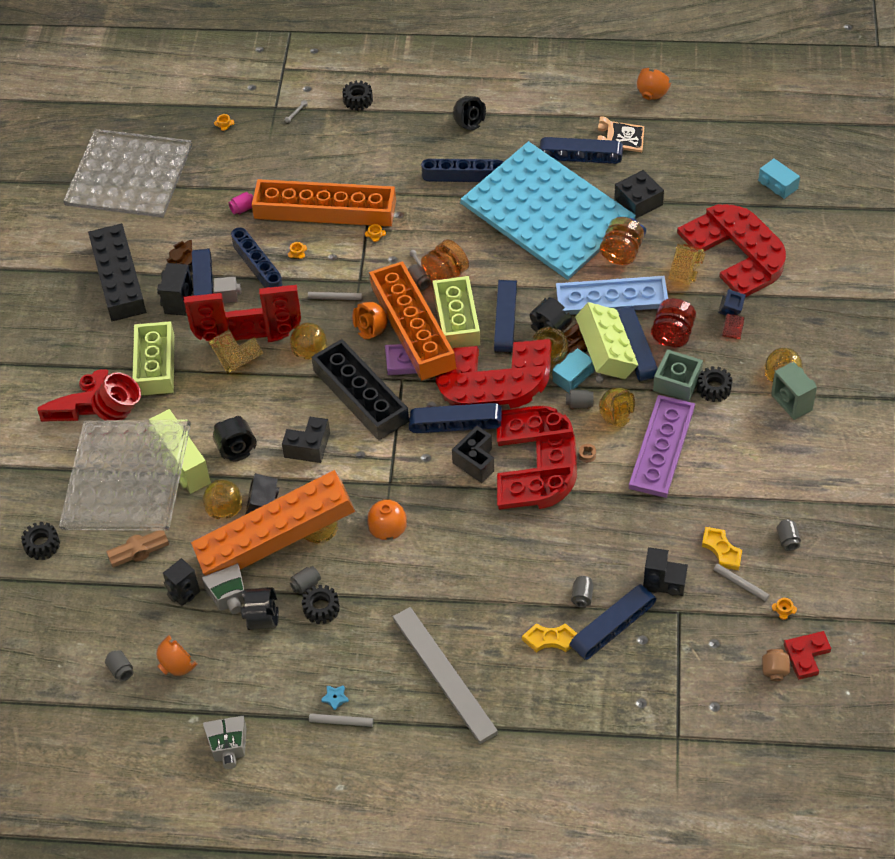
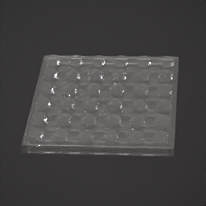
[63,129,192,218]
[59,419,191,531]

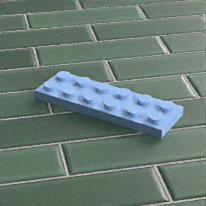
[556,276,669,315]

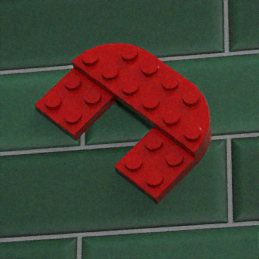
[677,204,786,298]
[184,285,301,347]
[436,339,552,409]
[497,406,577,510]

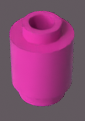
[228,192,253,215]

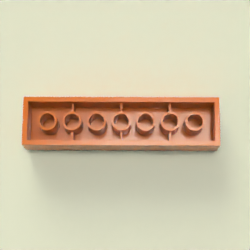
[252,179,396,227]
[369,261,456,381]
[191,470,355,576]

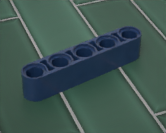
[539,137,623,164]
[421,159,504,182]
[231,227,283,288]
[192,248,213,296]
[494,280,517,353]
[616,306,658,382]
[409,403,502,433]
[570,584,657,660]

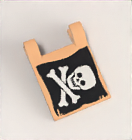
[597,117,644,153]

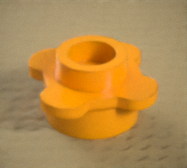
[214,114,234,131]
[365,224,386,242]
[288,242,307,259]
[772,598,797,620]

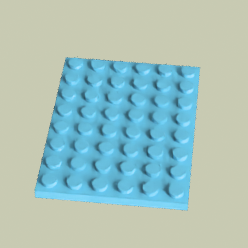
[460,141,636,280]

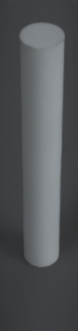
[308,292,362,300]
[714,564,770,602]
[309,714,373,727]

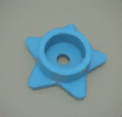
[321,686,349,710]

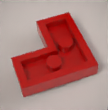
[783,631,831,680]

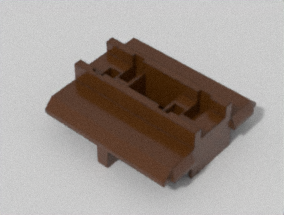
[167,240,192,269]
[555,323,587,354]

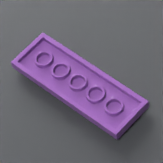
[629,395,695,498]

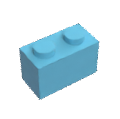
[758,159,800,199]
[552,348,594,393]

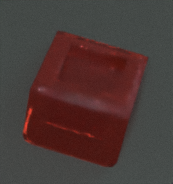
[722,314,745,339]

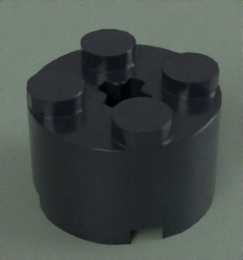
[529,297,572,342]
[212,416,257,462]
[241,587,279,630]

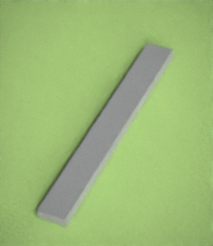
[393,607,498,744]

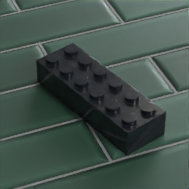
[88,223,147,322]
[311,339,409,441]

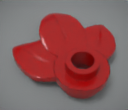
[79,369,109,392]

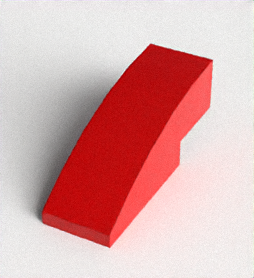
[37,391,97,422]

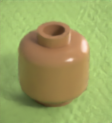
[762,649,790,681]

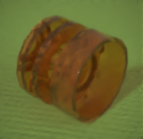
[600,217,644,265]
[421,239,469,282]

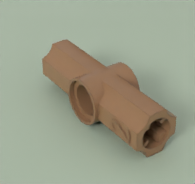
[106,529,169,568]

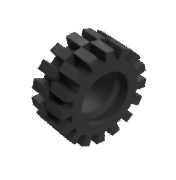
[342,80,373,111]
[697,366,732,402]
[21,522,60,560]
[302,584,340,624]

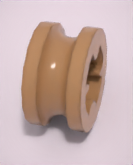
[579,444,596,463]

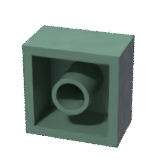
[653,349,703,402]
[771,361,817,420]

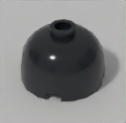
[453,96,486,130]

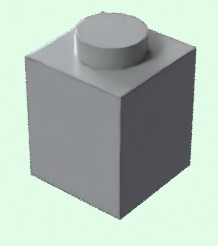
[214,277,241,303]

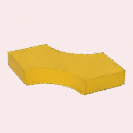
[702,527,742,571]
[522,624,577,653]

